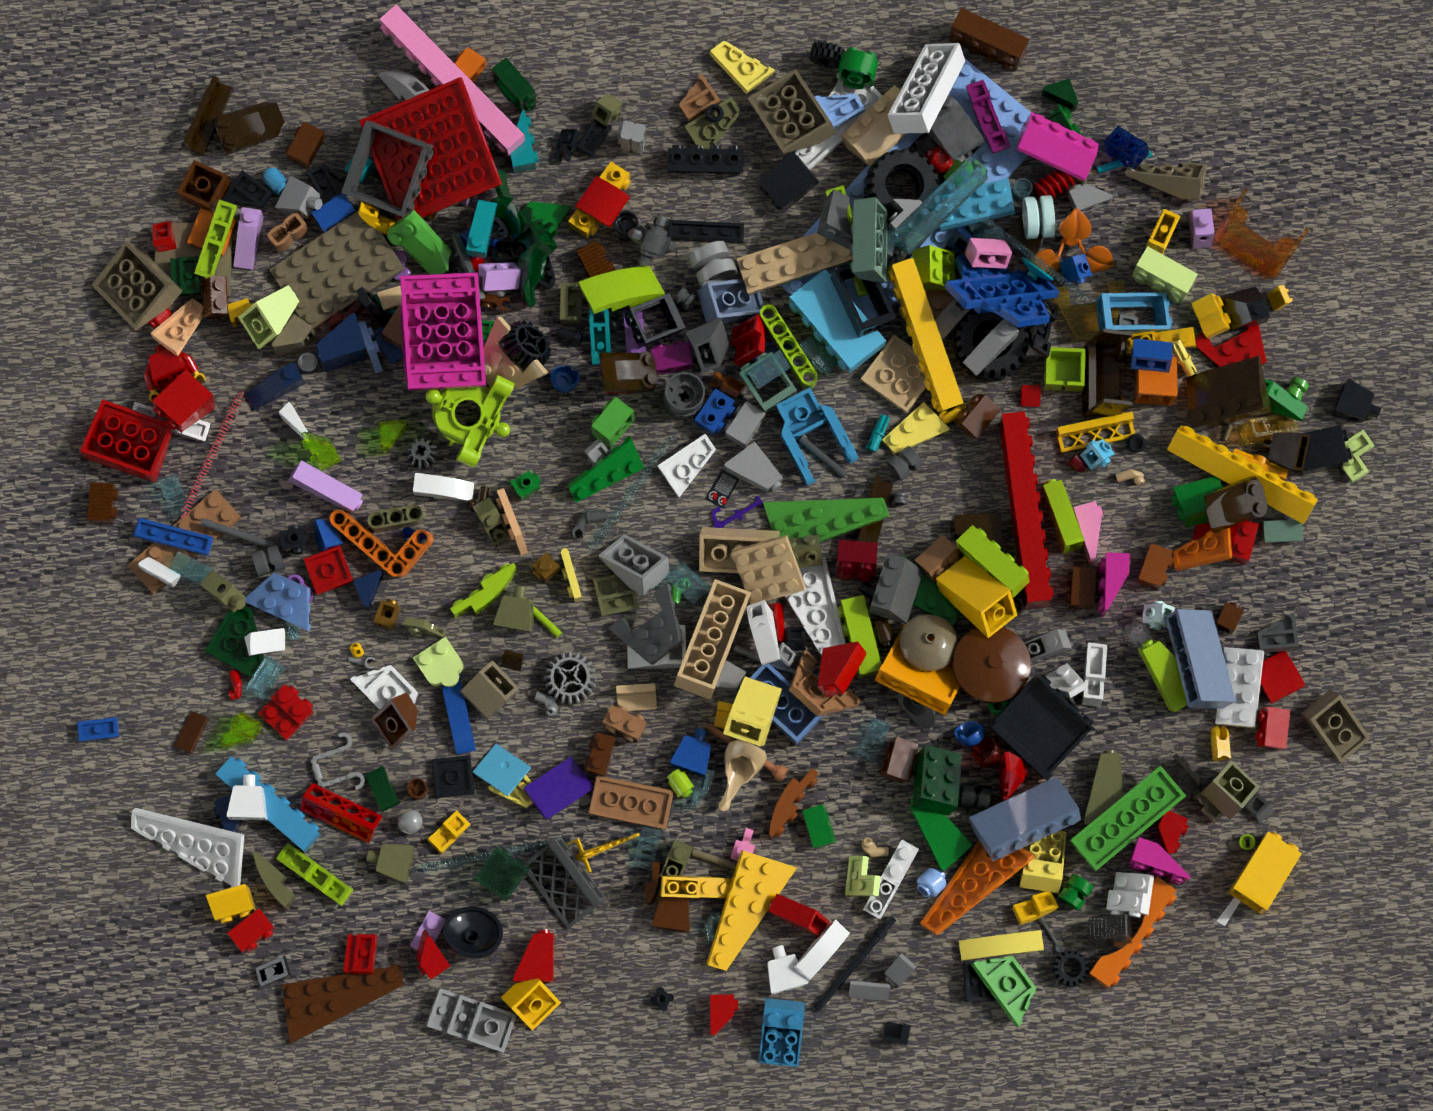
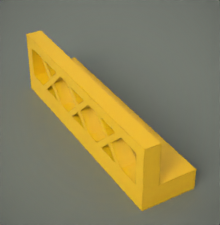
[1056,411,1135,454]

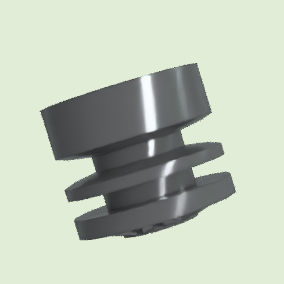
[663,372,705,420]

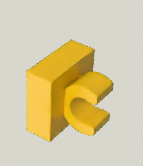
[1267,285,1293,311]

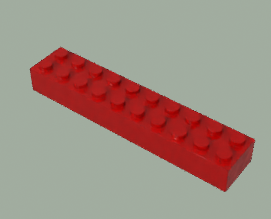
[999,411,1054,610]

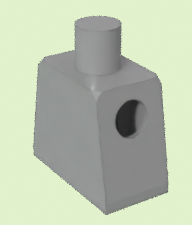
[275,176,322,218]

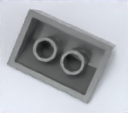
[869,553,923,624]

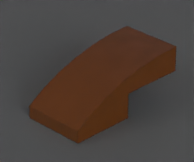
[645,862,662,906]

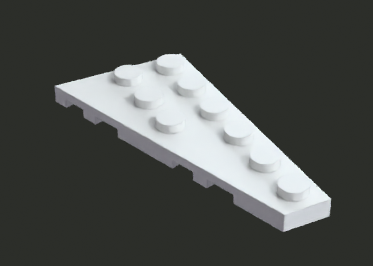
[131,808,244,888]

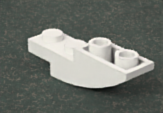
[863,840,919,919]

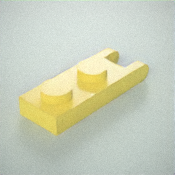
[561,548,582,602]

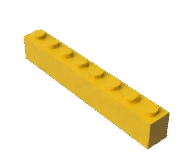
[887,258,964,412]
[1167,425,1318,524]

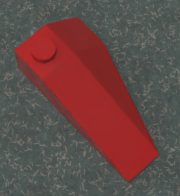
[998,752,1028,802]

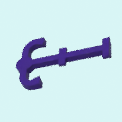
[711,496,764,528]

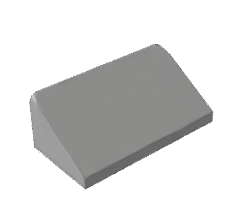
[849,981,890,1001]

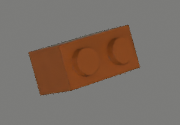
[1136,543,1174,590]

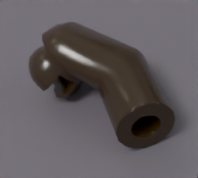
[466,486,489,512]

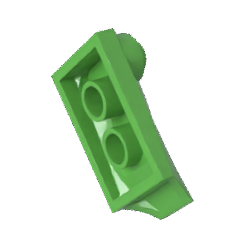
[387,210,452,275]

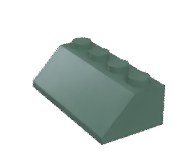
[850,197,888,283]

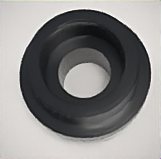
[705,104,724,123]

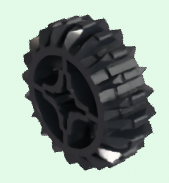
[502,320,552,369]

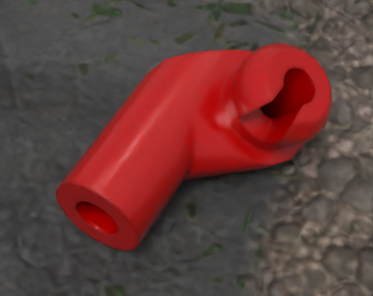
[228,670,242,700]

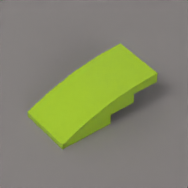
[578,266,665,314]

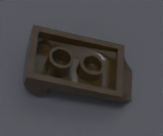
[212,102,285,156]
[599,351,657,392]
[1204,476,1268,533]

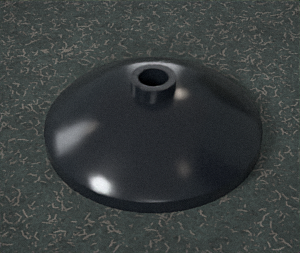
[443,906,503,959]

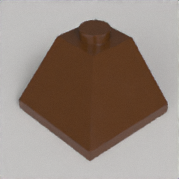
[371,692,417,751]

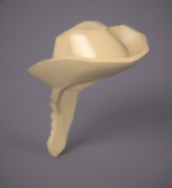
[719,740,767,812]

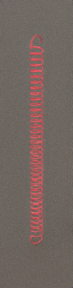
[181,391,244,520]

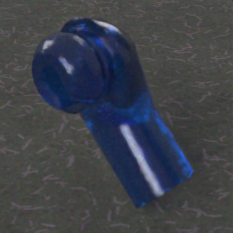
[402,527,430,542]

